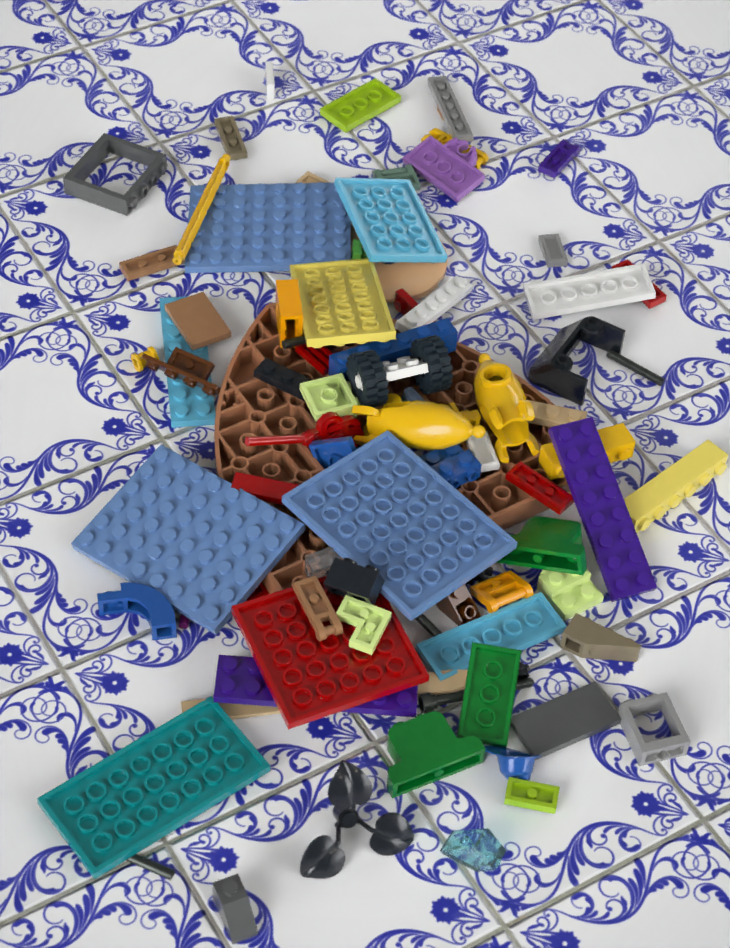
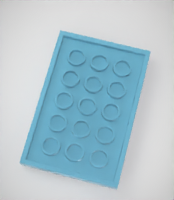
[334,178,448,263]

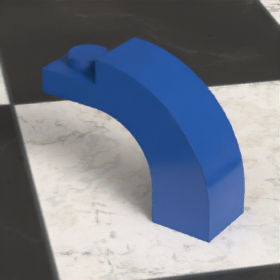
[97,582,177,641]

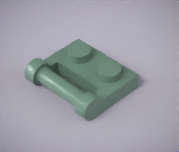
[372,164,420,191]

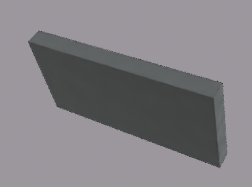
[510,682,621,760]

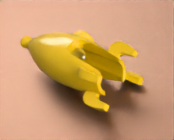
[474,353,540,464]
[351,394,485,450]

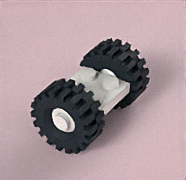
[346,335,453,407]

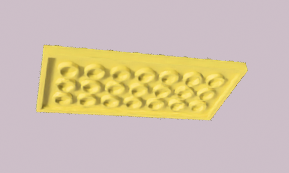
[289,258,396,348]

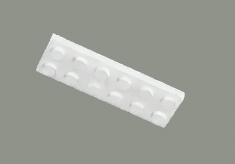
[523,263,656,320]

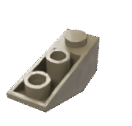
[560,613,642,662]

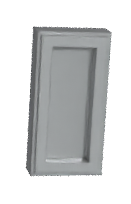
[538,234,568,268]

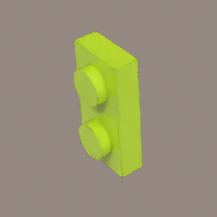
[504,777,560,814]

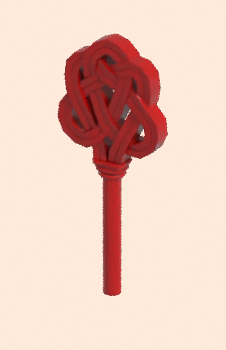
[245,412,365,452]

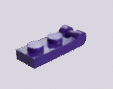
[538,139,581,179]

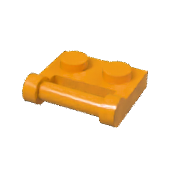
[470,570,534,613]

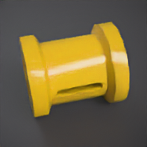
[131,346,159,372]

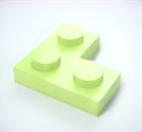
[336,595,392,655]

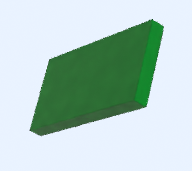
[457,642,522,748]

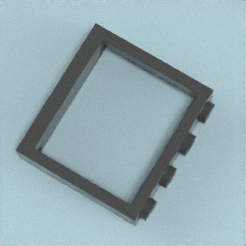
[63,133,168,216]

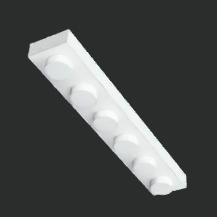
[394,275,474,332]

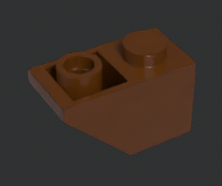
[436,584,481,626]

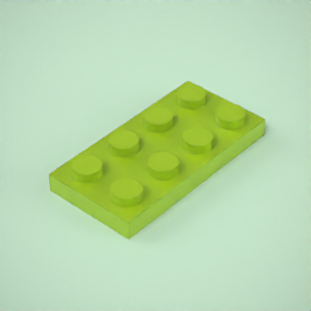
[320,78,401,133]

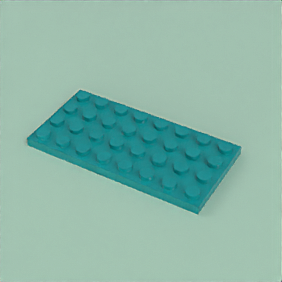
[37,696,270,880]

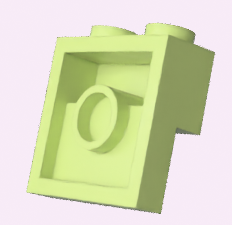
[299,373,360,422]
[537,570,604,621]

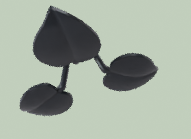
[300,760,414,879]

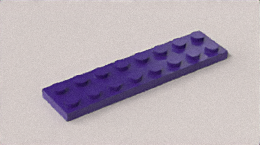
[548,417,657,602]
[214,655,418,718]

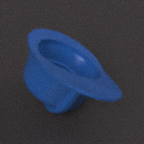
[485,746,541,781]

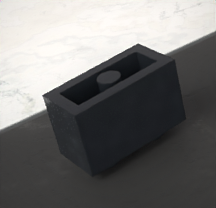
[323,558,385,605]

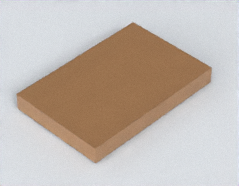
[165,292,231,351]

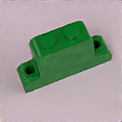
[496,516,587,575]
[387,711,486,798]

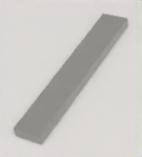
[428,76,473,142]

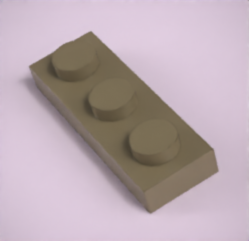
[214,116,247,161]

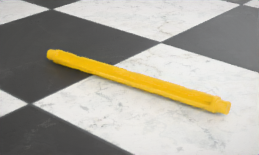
[172,154,231,265]

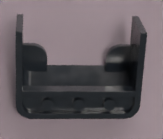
[528,316,626,406]

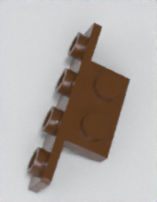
[141,347,220,397]

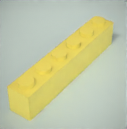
[624,440,728,533]

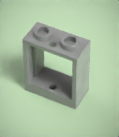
[618,692,690,766]

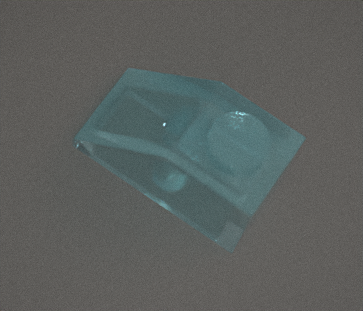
[440,828,507,872]

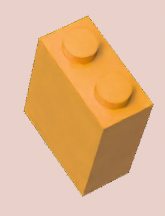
[275,279,303,348]

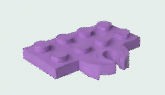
[402,135,485,202]

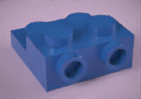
[309,436,357,469]
[419,444,482,489]

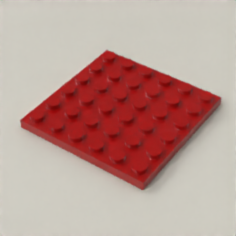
[231,576,429,730]

